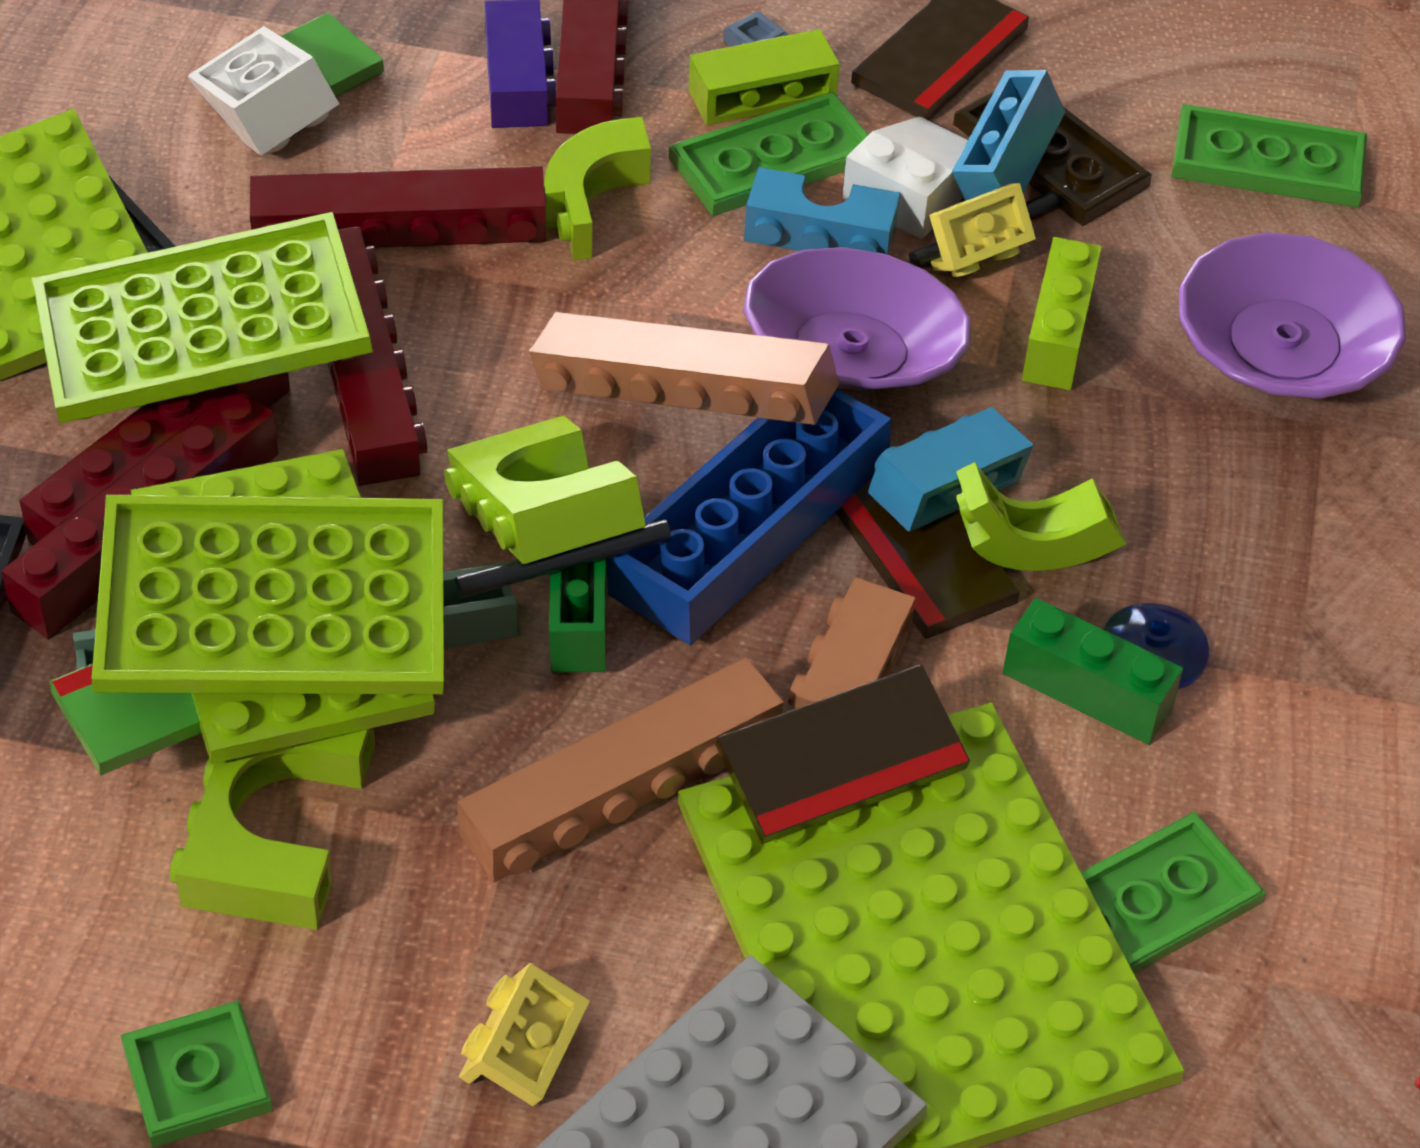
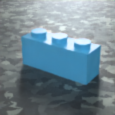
[952,70,1065,200]
[868,407,1034,532]

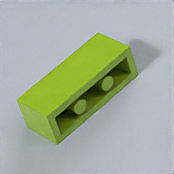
[688,29,840,126]
[1022,237,1102,391]

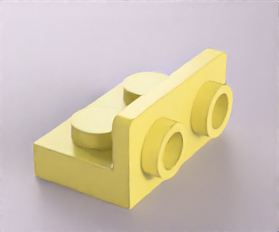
[929,183,1036,277]
[459,963,590,1106]

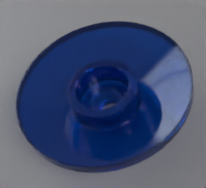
[1103,603,1209,689]

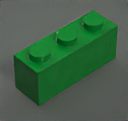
[549,558,607,672]
[1002,597,1183,745]

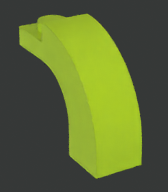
[544,117,651,260]
[956,462,1127,571]

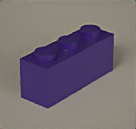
[484,0,556,128]

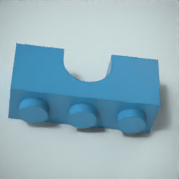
[744,167,900,255]

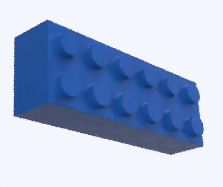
[606,388,891,646]

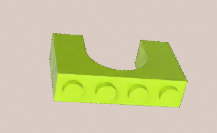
[444,415,646,564]
[170,728,376,930]

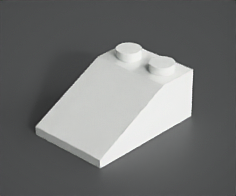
[188,26,339,156]
[842,116,968,239]

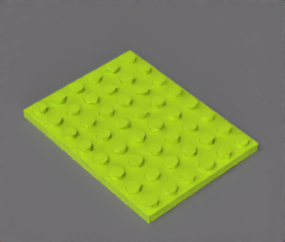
[678,702,1185,1148]

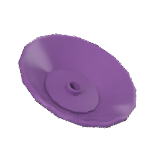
[1179,232,1406,399]
[743,247,971,391]

